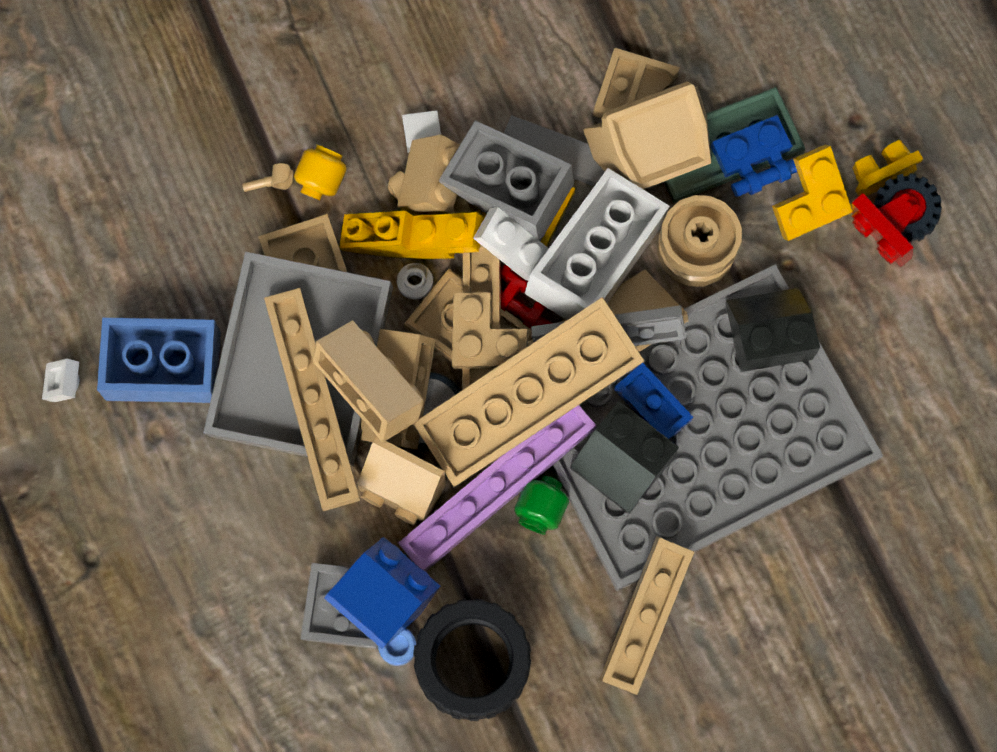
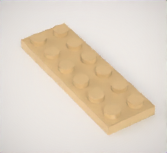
[413,297,645,487]

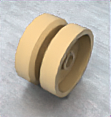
[657,195,742,287]

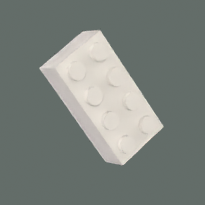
[525,168,670,320]

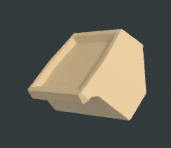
[583,81,712,189]

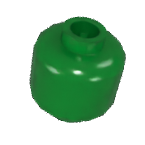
[514,476,569,535]

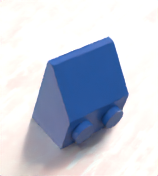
[324,537,441,649]

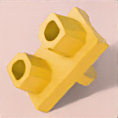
[852,140,923,197]

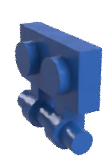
[710,115,797,197]

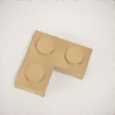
[452,292,528,369]

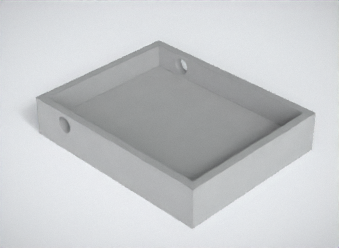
[203,251,393,467]

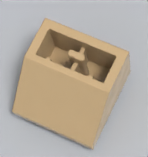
[397,135,482,216]

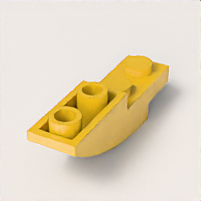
[339,211,484,259]

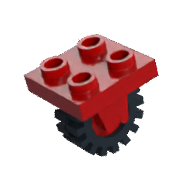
[851,173,942,267]

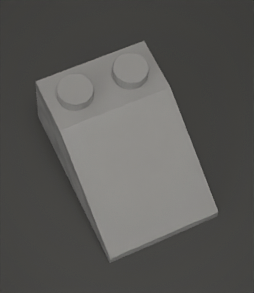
[439,120,574,241]

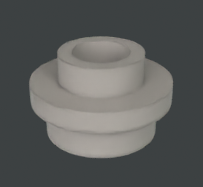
[397,263,433,300]

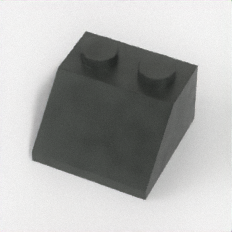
[725,288,820,372]
[570,401,679,514]

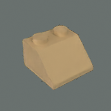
[357,436,446,525]

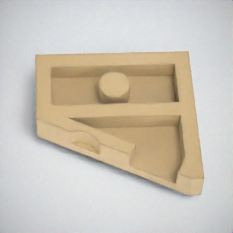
[593,48,680,118]

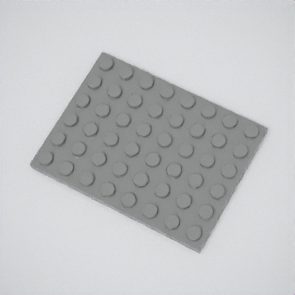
[552,264,883,591]

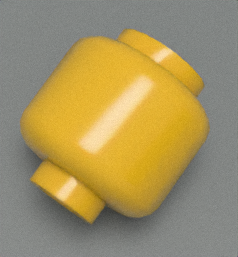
[294,145,347,201]

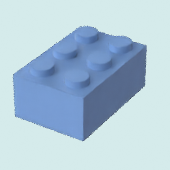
[97,318,221,403]

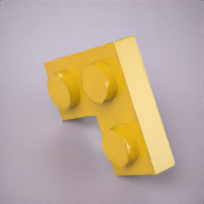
[772,144,852,241]

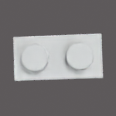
[473,207,549,280]

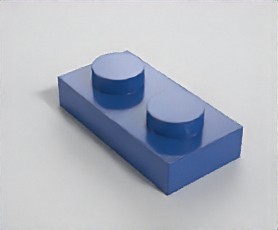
[614,363,693,440]

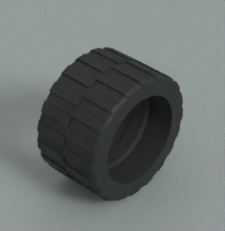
[413,598,531,721]

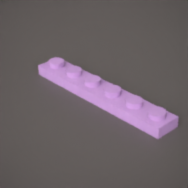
[398,406,597,571]

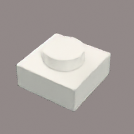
[42,359,80,402]

